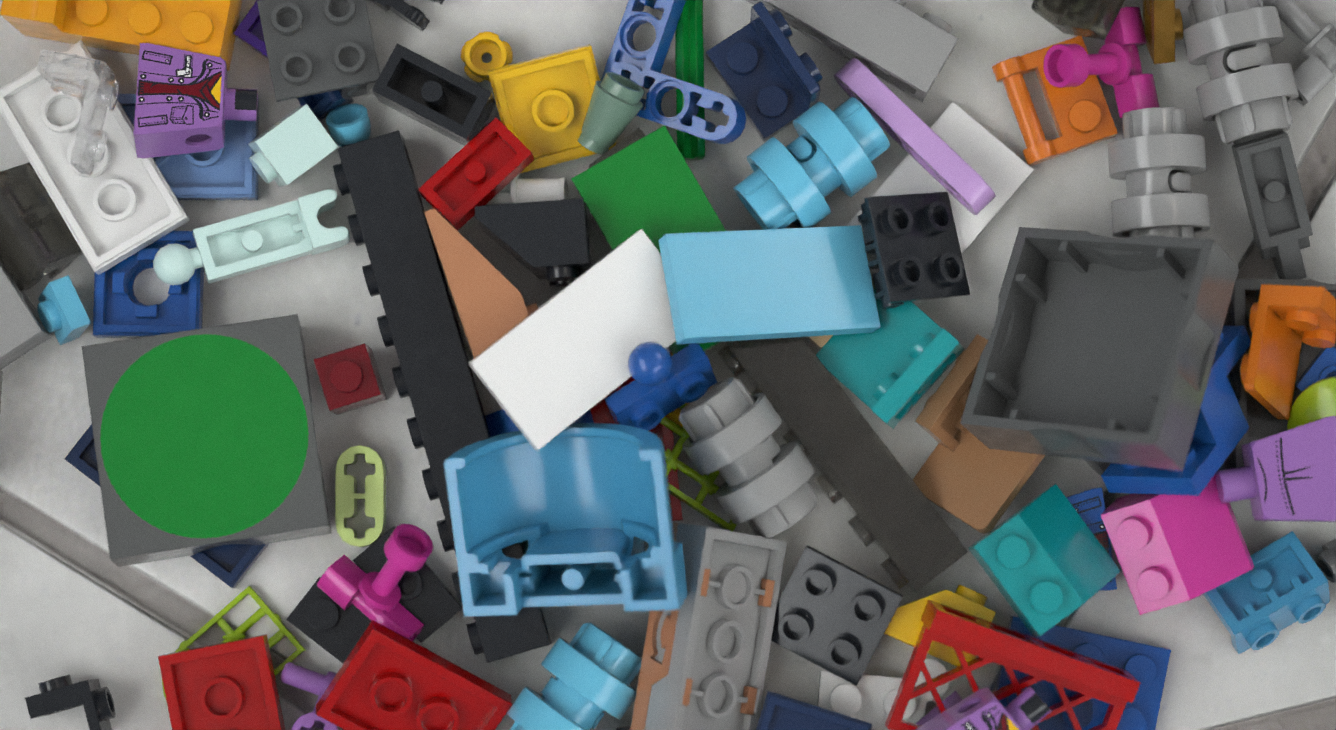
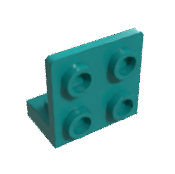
[815,288,965,429]

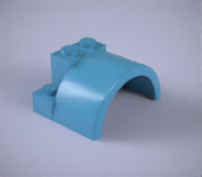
[444,423,688,617]

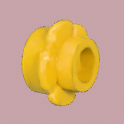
[461,32,513,83]

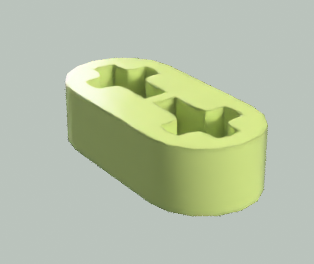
[335,445,386,547]

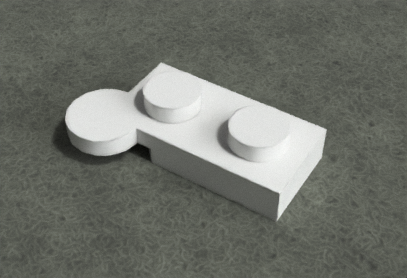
[817,659,950,730]

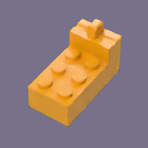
[0,0,243,71]

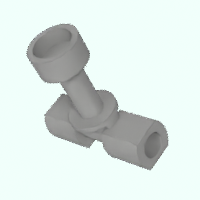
[1262,0,1336,106]

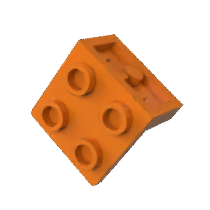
[1240,284,1336,420]

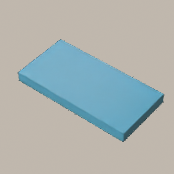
[658,225,881,344]

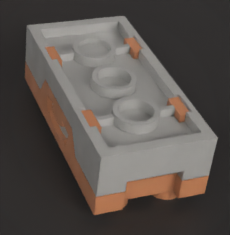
[630,522,787,730]

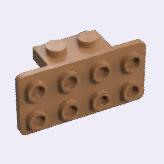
[912,334,1045,534]

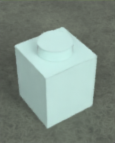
[248,104,338,187]

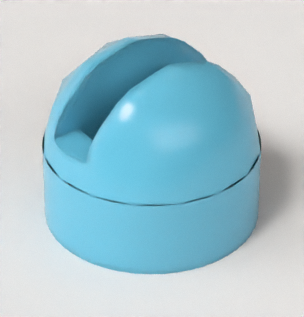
[326,104,371,147]

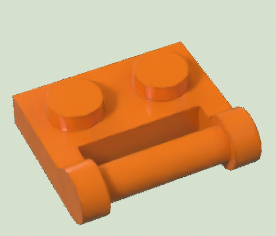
[992,35,1118,166]

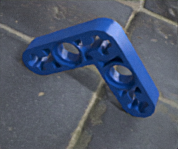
[601,0,746,144]

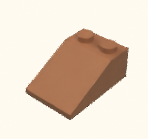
[424,208,538,359]

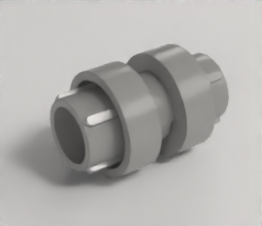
[1183,0,1299,145]
[1107,107,1210,238]
[679,377,818,538]

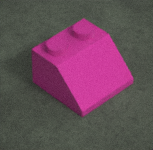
[1101,473,1255,615]

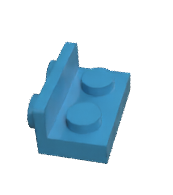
[1203,531,1330,654]

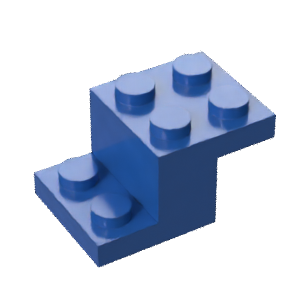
[1101,325,1251,496]

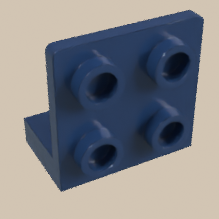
[706,1,823,142]

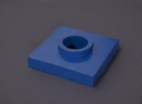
[93,231,204,338]

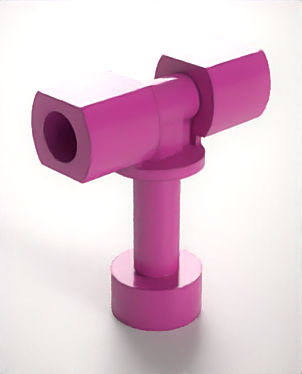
[1043,7,1160,119]
[317,524,433,641]

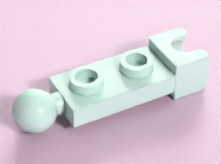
[153,189,350,285]

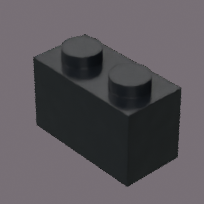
[372,43,496,146]

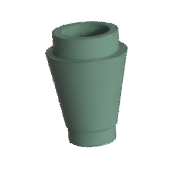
[578,72,645,155]

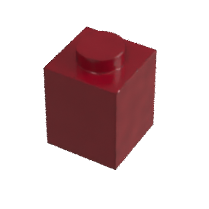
[313,343,387,415]

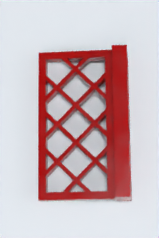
[885,599,1140,730]

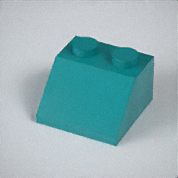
[968,484,1121,636]

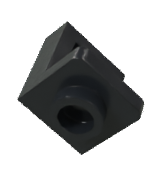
[25,675,116,730]

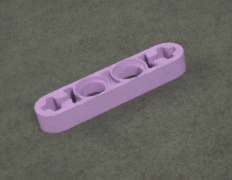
[834,57,996,215]

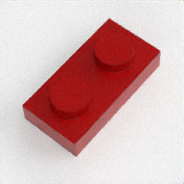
[418,117,535,231]

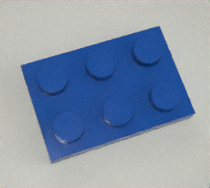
[996,616,1171,730]

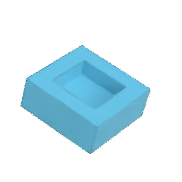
[37,275,91,345]

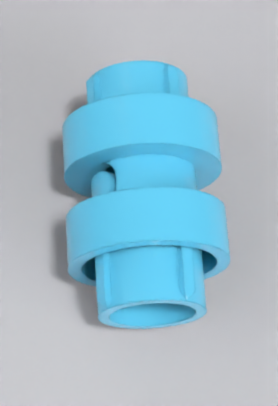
[733,96,890,230]
[507,622,642,730]

